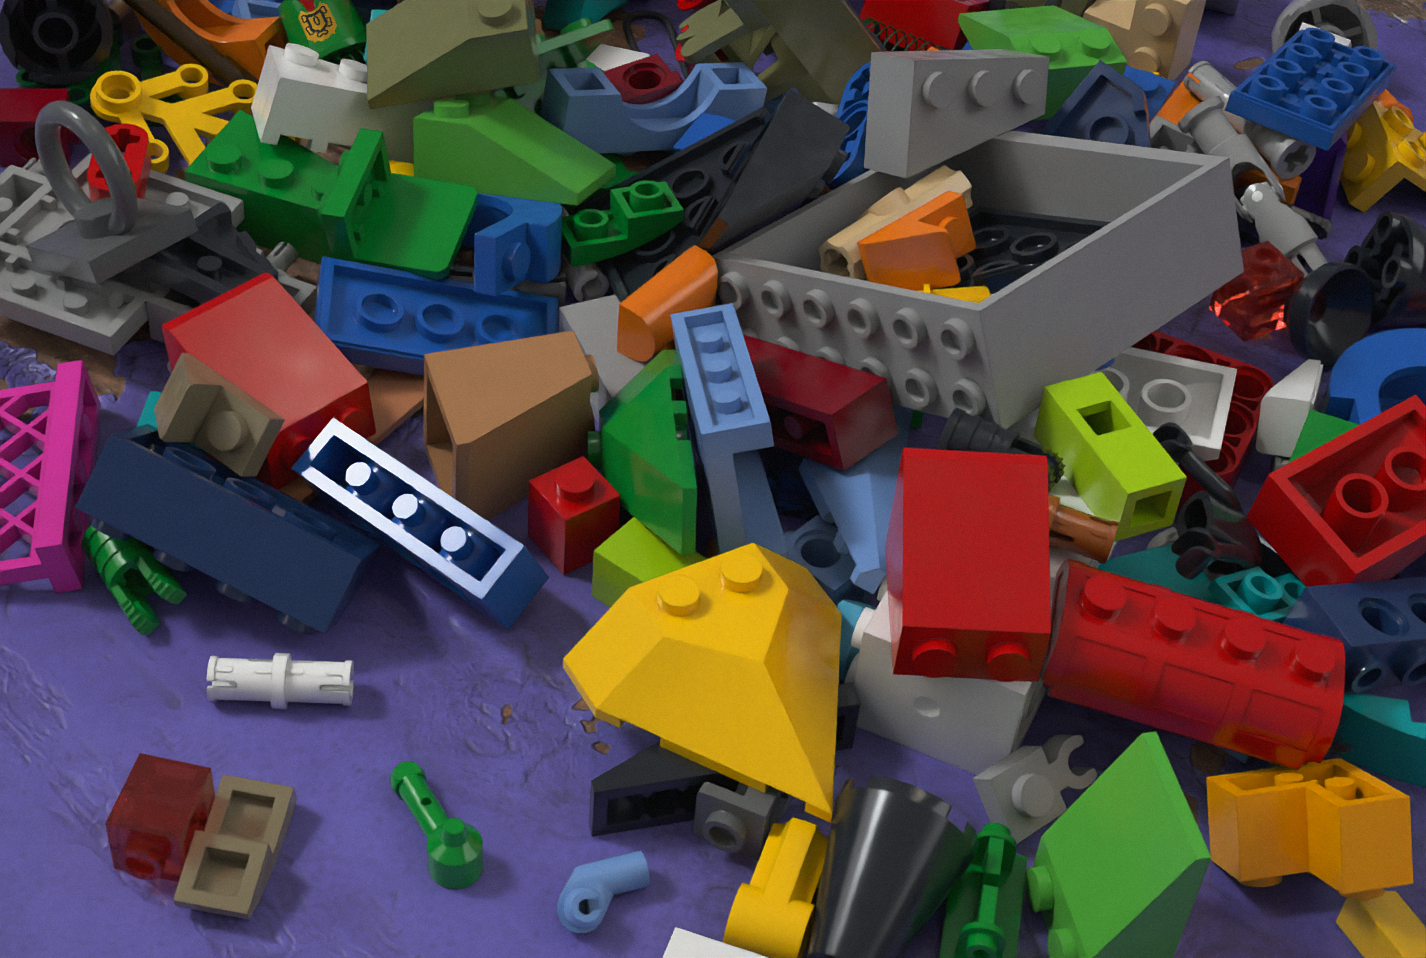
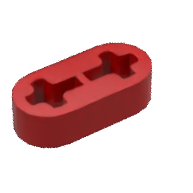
[87,123,152,202]

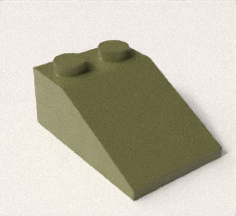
[366,0,540,109]

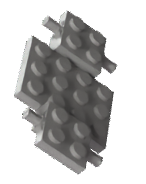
[0,153,317,374]

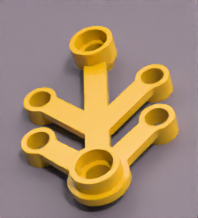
[90,64,301,174]

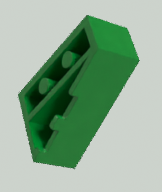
[184,110,338,264]

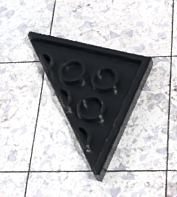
[574,107,771,303]
[931,207,1111,295]

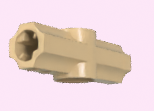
[818,165,973,280]

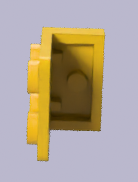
[1340,100,1426,213]

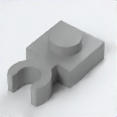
[973,734,1097,844]

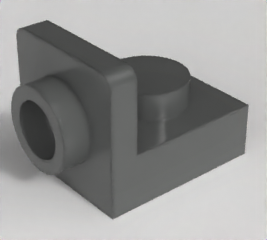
[693,782,793,861]

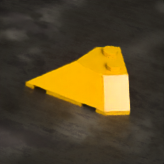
[563,542,842,823]

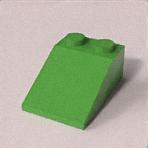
[958,5,1127,121]
[413,90,616,206]
[1025,732,1212,958]

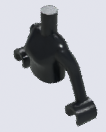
[1153,422,1291,580]

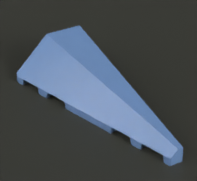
[798,404,913,594]

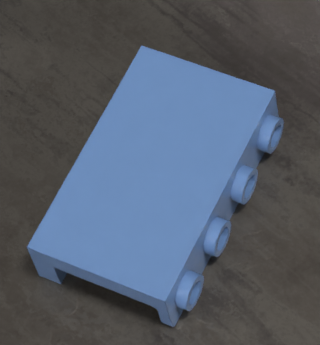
[670,303,790,560]

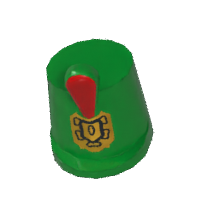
[278,0,367,65]

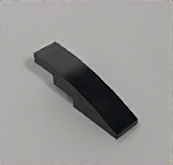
[589,682,861,837]

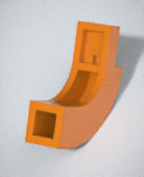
[133,0,289,87]

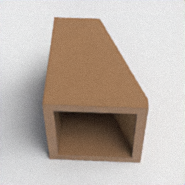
[423,331,599,521]

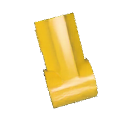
[723,817,828,958]

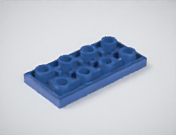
[1225,28,1397,151]

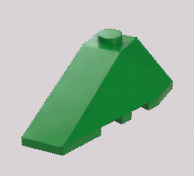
[586,350,697,554]

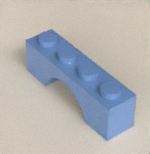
[540,62,767,156]

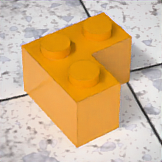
[1206,758,1413,900]

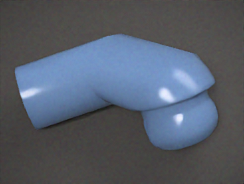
[557,850,650,934]

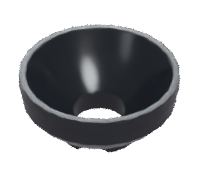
[1283,262,1375,367]

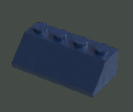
[75,424,384,635]

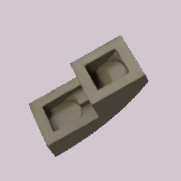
[173,774,297,920]

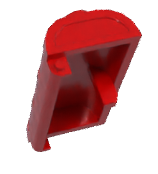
[1041,558,1345,770]

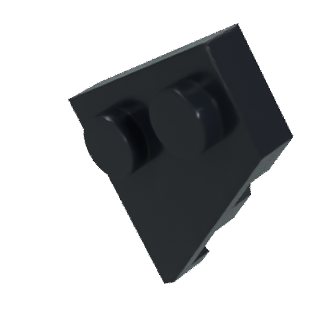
[141,202,278,304]

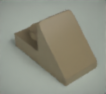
[154,353,285,477]

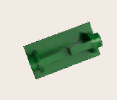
[939,823,1028,958]

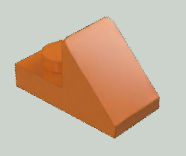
[857,191,976,291]

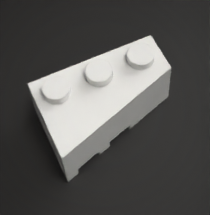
[251,43,435,164]

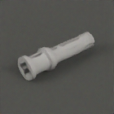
[1184,61,1316,180]

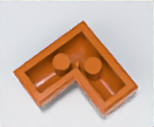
[617,245,718,362]

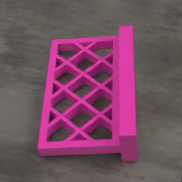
[0,360,101,593]

